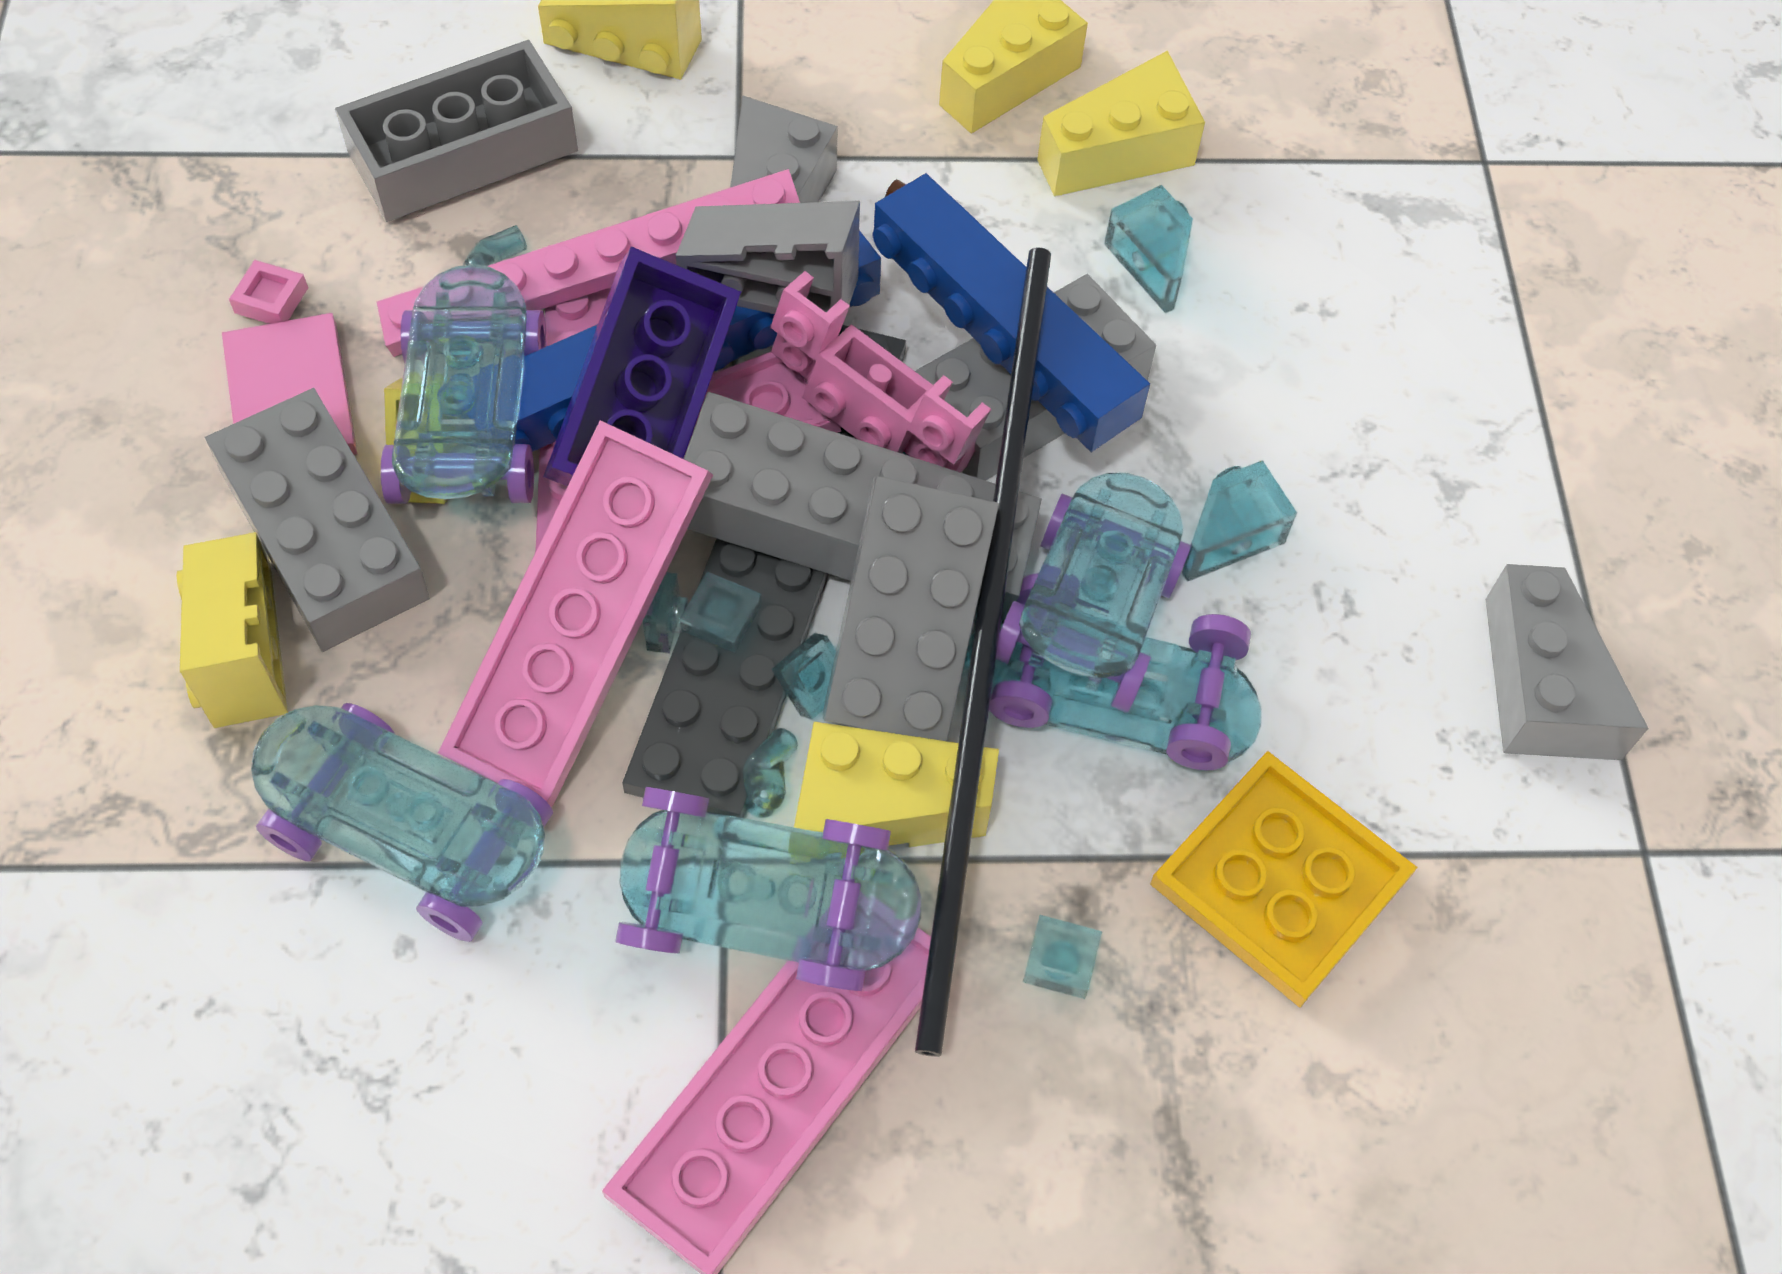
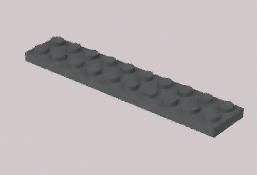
[622,325,906,825]

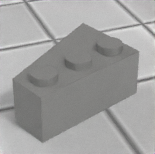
[730,96,838,203]
[1485,564,1649,760]

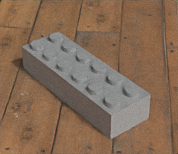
[684,391,1042,628]

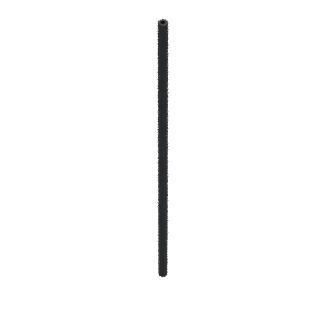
[915,247,1051,1057]

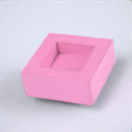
[229,260,308,324]

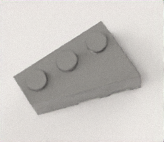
[676,201,860,314]

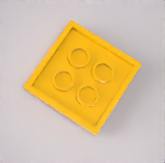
[1150,751,1418,1008]

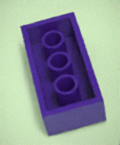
[543,246,741,486]

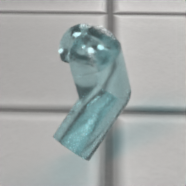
[463,225,527,273]
[743,728,798,818]

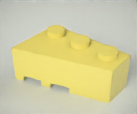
[538,0,702,80]
[939,0,1088,134]
[1037,50,1205,196]
[176,532,288,728]
[792,722,999,865]

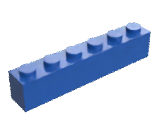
[872,173,1150,453]

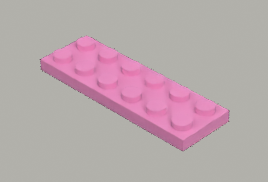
[438,420,713,807]
[602,887,956,1274]

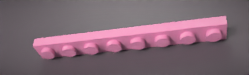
[377,169,800,357]

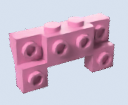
[770,271,991,472]

